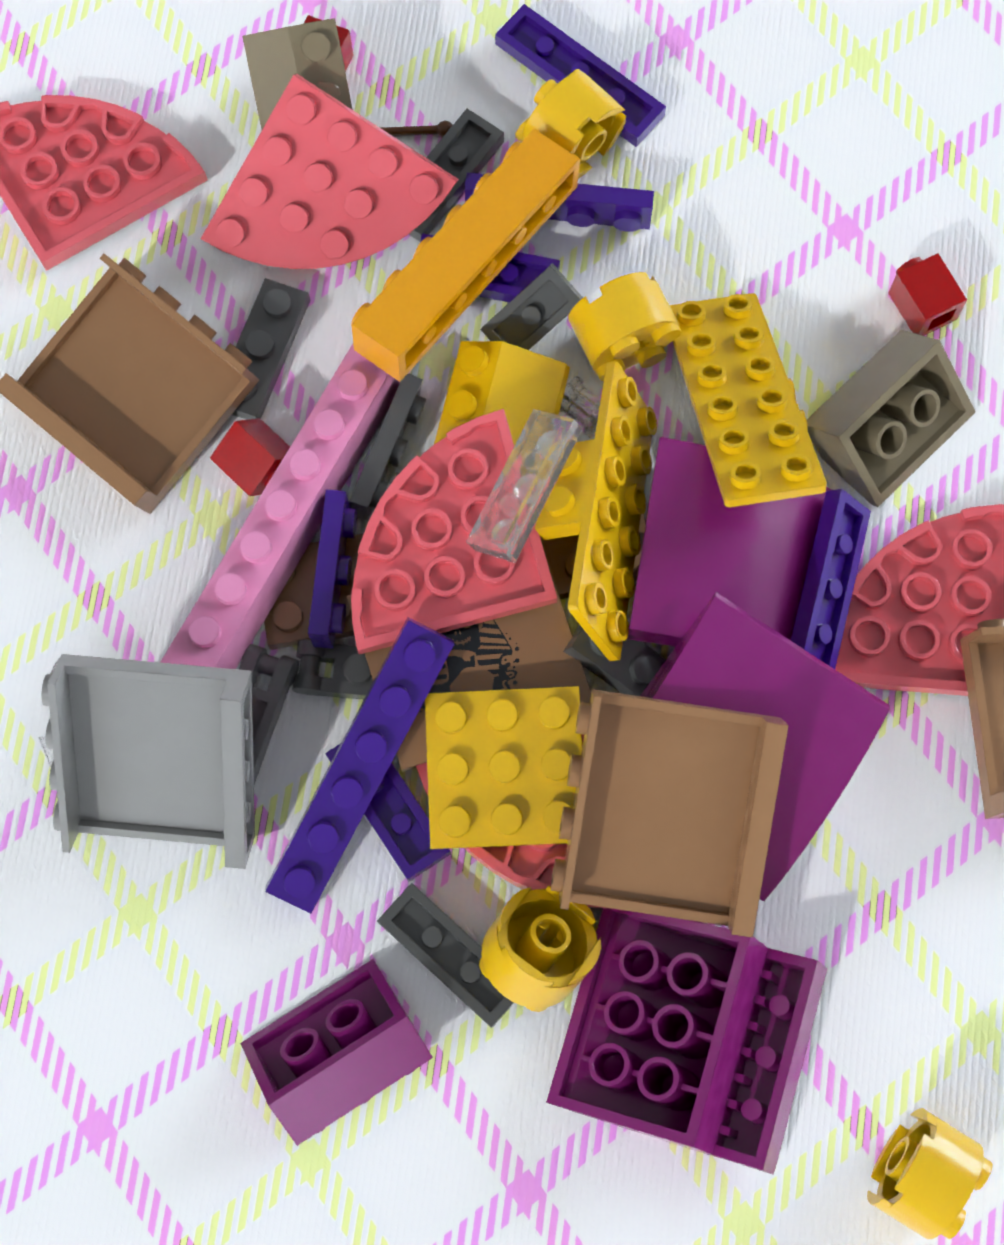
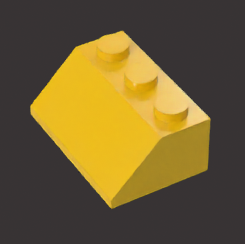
[434,341,570,502]

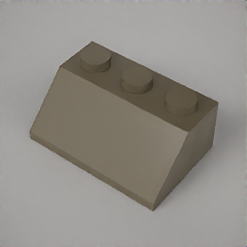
[242,18,353,130]
[807,330,976,507]

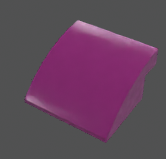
[627,437,832,647]
[640,592,890,902]
[546,908,828,1175]

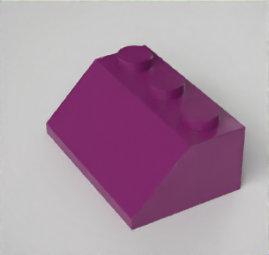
[240,959,433,1146]

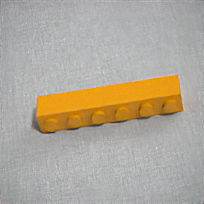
[351,129,580,382]

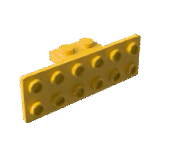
[670,293,827,507]
[535,361,657,661]

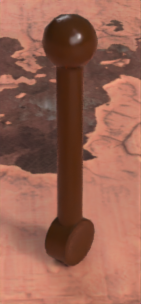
[380,120,453,138]

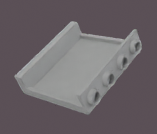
[41,654,255,869]

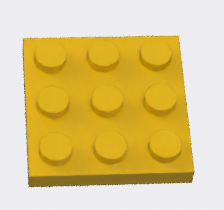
[425,686,582,849]

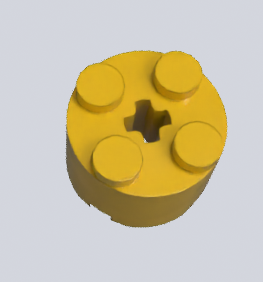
[515,69,626,179]
[568,272,682,382]
[479,886,601,1012]
[867,1108,993,1239]

